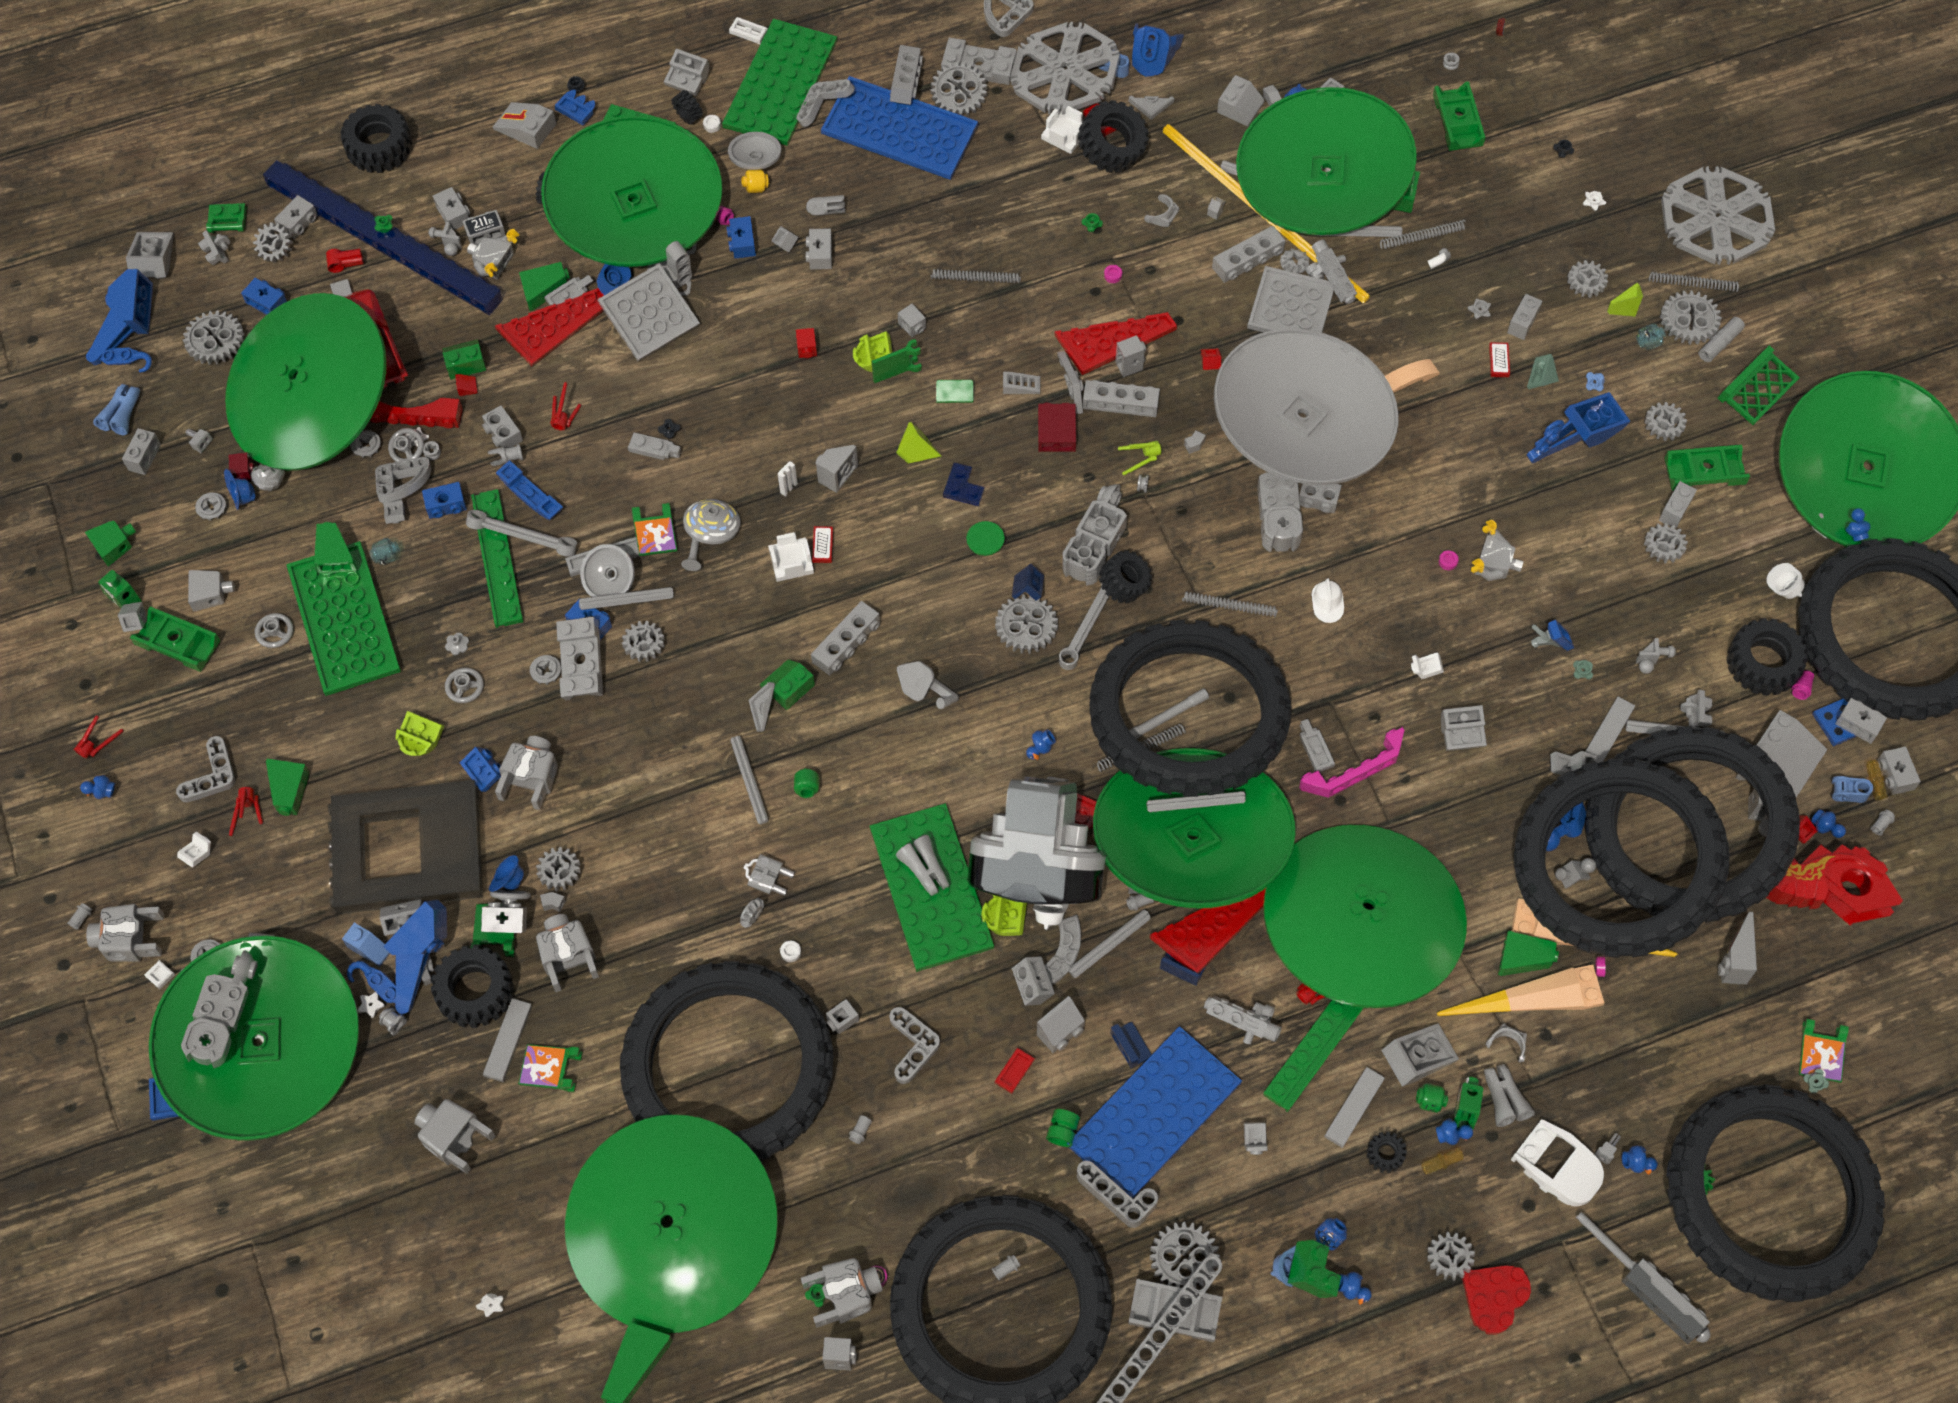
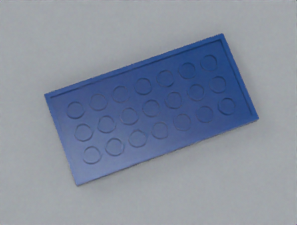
[821,76,978,180]
[1067,1026,1242,1199]

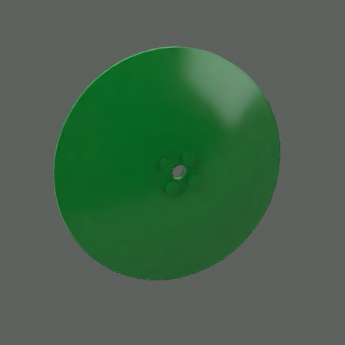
[1236,87,1416,235]
[541,116,722,267]
[225,293,386,471]
[1779,371,1958,547]
[1093,748,1296,908]
[1263,825,1467,1008]
[149,936,359,1141]
[565,1115,778,1333]

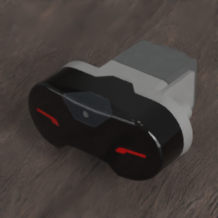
[967,776,1106,905]

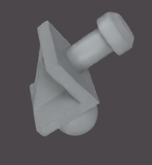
[429,222,462,256]
[1636,638,1676,674]
[1555,858,1596,889]

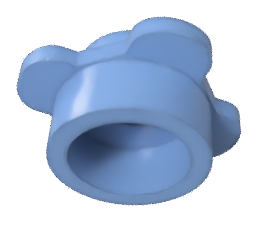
[1586,372,1605,391]

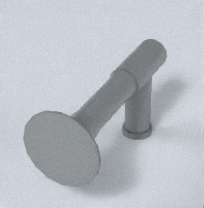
[681,538,701,571]

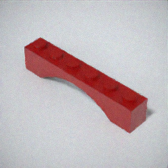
[369,398,463,428]

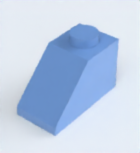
[342,923,390,967]

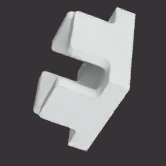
[1041,106,1083,154]
[768,532,814,582]

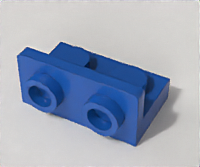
[460,747,501,792]

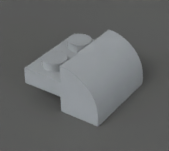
[664,49,709,96]
[1441,705,1487,751]

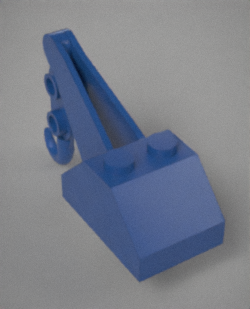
[86,269,153,373]
[1526,392,1630,463]
[347,900,447,1014]

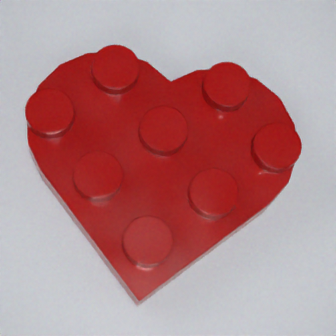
[1462,1266,1531,1335]

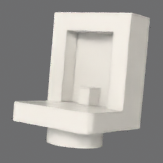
[1411,652,1444,679]
[177,832,211,868]

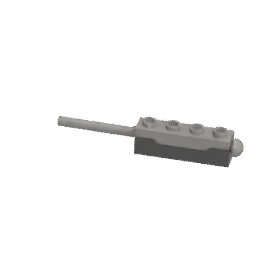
[1576,1212,1711,1345]

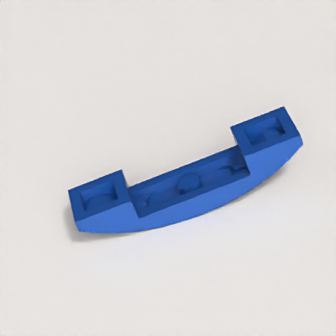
[496,460,563,520]

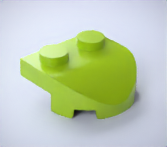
[853,331,892,372]
[396,711,444,756]
[981,892,1027,936]

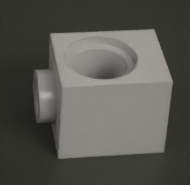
[898,304,926,338]
[118,602,147,632]

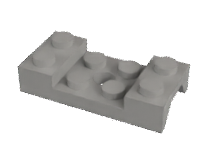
[941,38,1016,85]
[556,617,603,700]
[1128,1279,1222,1342]

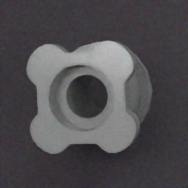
[379,1008,407,1035]

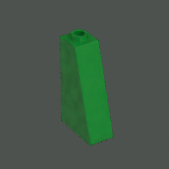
[601,1322,673,1403]

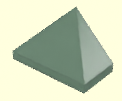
[1527,354,1559,389]

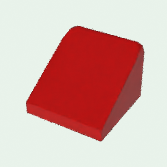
[1201,348,1221,370]
[455,374,478,396]
[1799,815,1817,844]

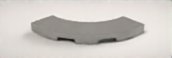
[1044,915,1081,986]

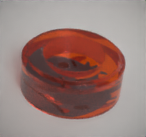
[1496,18,1506,36]

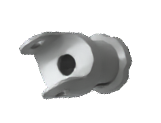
[488,444,523,466]

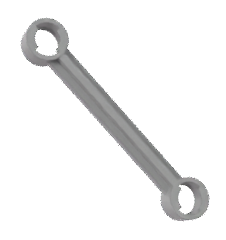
[466,510,577,556]
[1059,583,1110,670]

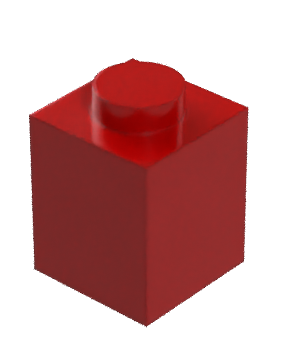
[796,328,817,358]

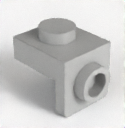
[383,499,405,524]
[1244,1122,1268,1155]

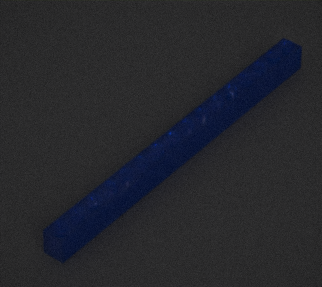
[263,160,503,316]

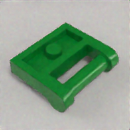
[206,203,247,233]

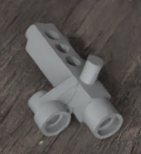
[1305,240,1357,304]
[1204,996,1282,1044]

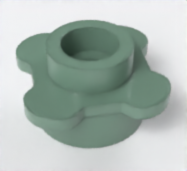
[1573,660,1593,679]
[1803,1069,1829,1093]

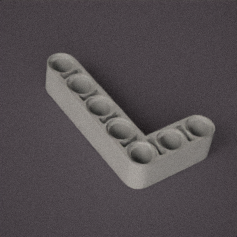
[664,241,692,288]

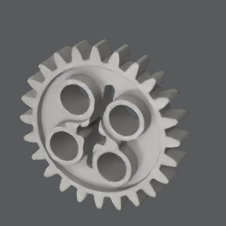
[931,61,987,116]
[1660,290,1722,345]
[183,310,244,365]
[995,594,1058,654]
[1150,1222,1220,1289]

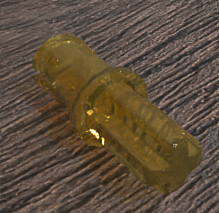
[1866,760,1888,800]
[1421,1147,1464,1175]

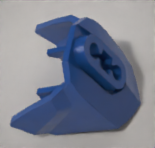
[1132,23,1184,77]

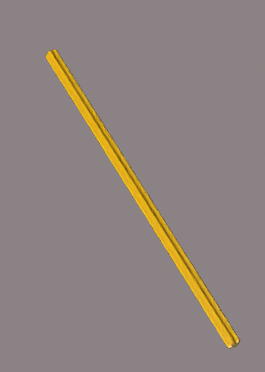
[1163,124,1370,303]

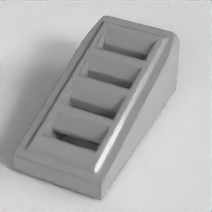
[1003,372,1040,394]

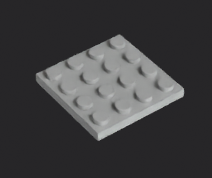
[598,263,700,361]
[1247,266,1334,333]

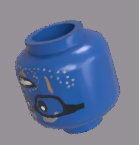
[1315,1218,1347,1251]

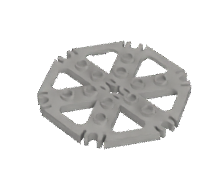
[1010,22,1120,115]
[1661,166,1775,265]

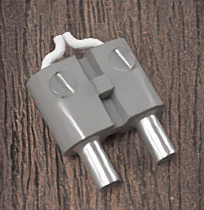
[744,854,794,896]

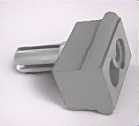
[185,429,213,453]
[1595,1133,1621,1164]

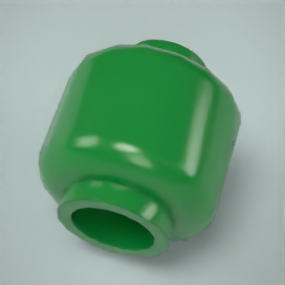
[794,768,819,798]
[1416,1083,1448,1113]

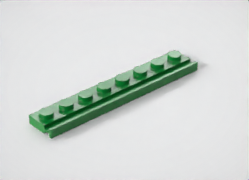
[471,489,523,628]
[1263,1000,1364,1112]

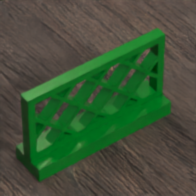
[1717,345,1800,425]

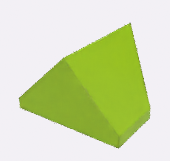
[1607,283,1643,317]
[896,422,941,464]

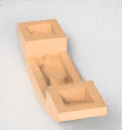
[1385,359,1440,393]

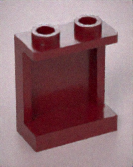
[1038,403,1076,452]

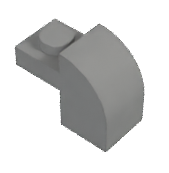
[1550,751,1597,775]

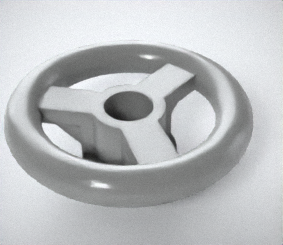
[388,428,424,462]
[255,613,293,648]
[445,668,484,703]
[490,890,531,906]

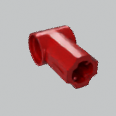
[326,248,364,273]

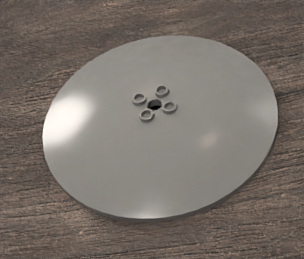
[1214,328,1398,485]

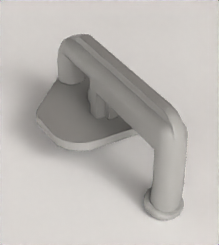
[897,661,959,709]

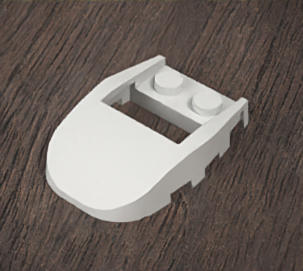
[1511,1119,1604,1206]

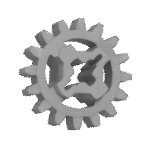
[253,222,293,263]
[1567,260,1608,298]
[1644,402,1687,441]
[1644,523,1688,563]
[622,621,665,662]
[536,847,581,891]
[1427,1232,1475,1281]

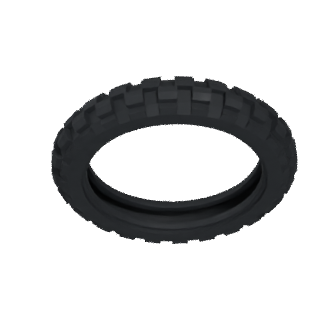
[1798,538,1958,721]
[1089,620,1291,797]
[1586,726,1800,923]
[1514,758,1730,958]
[620,961,834,1161]
[1667,1084,1885,1302]
[890,1194,1112,1403]

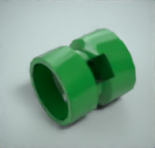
[1046,1109,1080,1147]

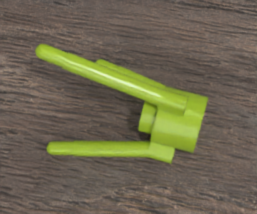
[1118,440,1161,475]

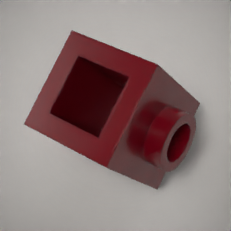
[229,452,255,482]

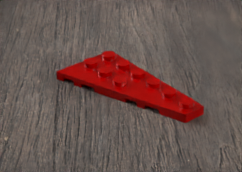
[495,288,604,367]
[1055,312,1177,375]
[1150,888,1266,974]

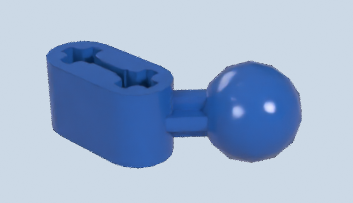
[1546,802,1587,852]

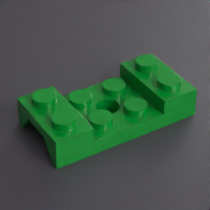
[1433,81,1486,151]
[1664,445,1750,491]
[130,606,221,672]

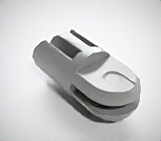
[806,195,846,216]

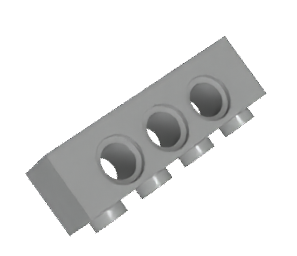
[890,45,923,105]
[1212,226,1285,283]
[1083,380,1160,417]
[811,601,880,676]

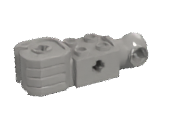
[1257,472,1303,552]
[1063,484,1127,586]
[181,950,258,1068]

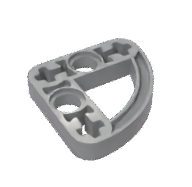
[984,0,1033,37]
[375,457,431,503]

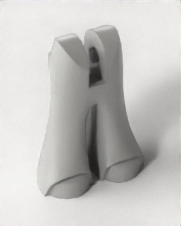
[896,835,949,896]
[1484,1064,1535,1127]

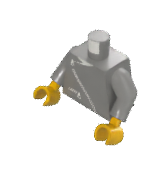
[467,229,520,280]
[1471,520,1524,581]

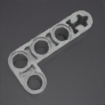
[1077,1161,1158,1228]

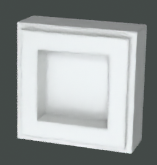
[144,960,175,989]

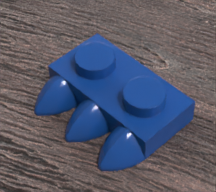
[554,90,595,125]

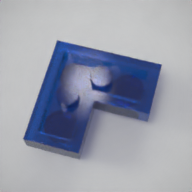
[943,463,984,506]

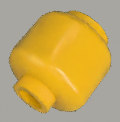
[741,170,768,193]

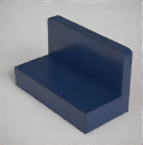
[1012,563,1044,601]
[1160,953,1206,986]
[1110,1022,1152,1069]

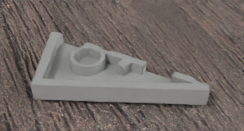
[1057,351,1083,414]

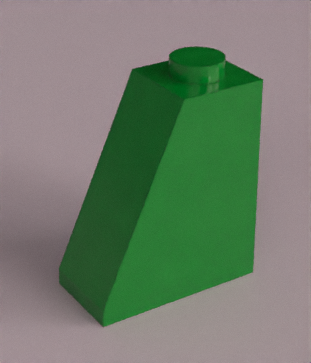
[519,262,570,311]
[314,522,357,573]
[266,759,310,816]
[1498,931,1559,976]

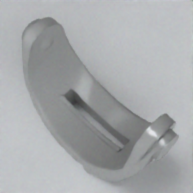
[1144,194,1179,227]
[1486,1023,1527,1063]

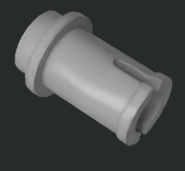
[1871,810,1895,836]
[1126,894,1154,911]
[67,903,92,930]
[849,1115,872,1144]
[991,1255,1021,1281]

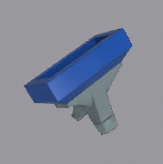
[1531,620,1574,651]

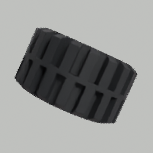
[1099,550,1152,604]

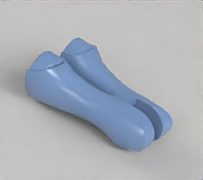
[93,384,140,435]

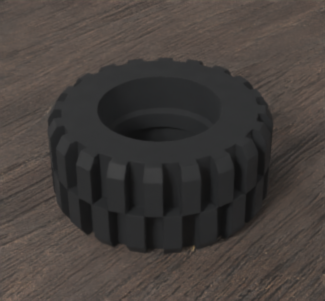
[1078,100,1149,173]
[340,104,412,173]
[1727,618,1808,696]
[431,945,514,1028]

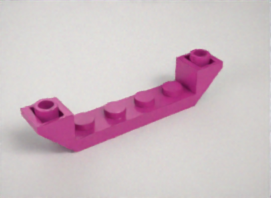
[1299,727,1405,798]

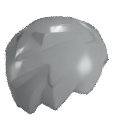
[251,465,285,491]

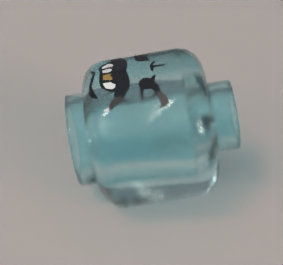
[1636,323,1666,350]
[370,538,400,566]

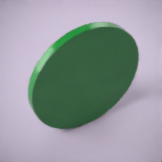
[966,521,1005,556]

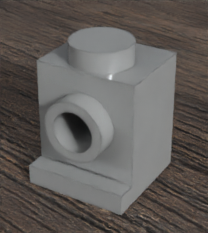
[826,999,859,1034]

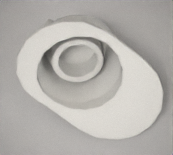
[1767,563,1805,599]
[1312,578,1344,623]
[1033,895,1069,930]

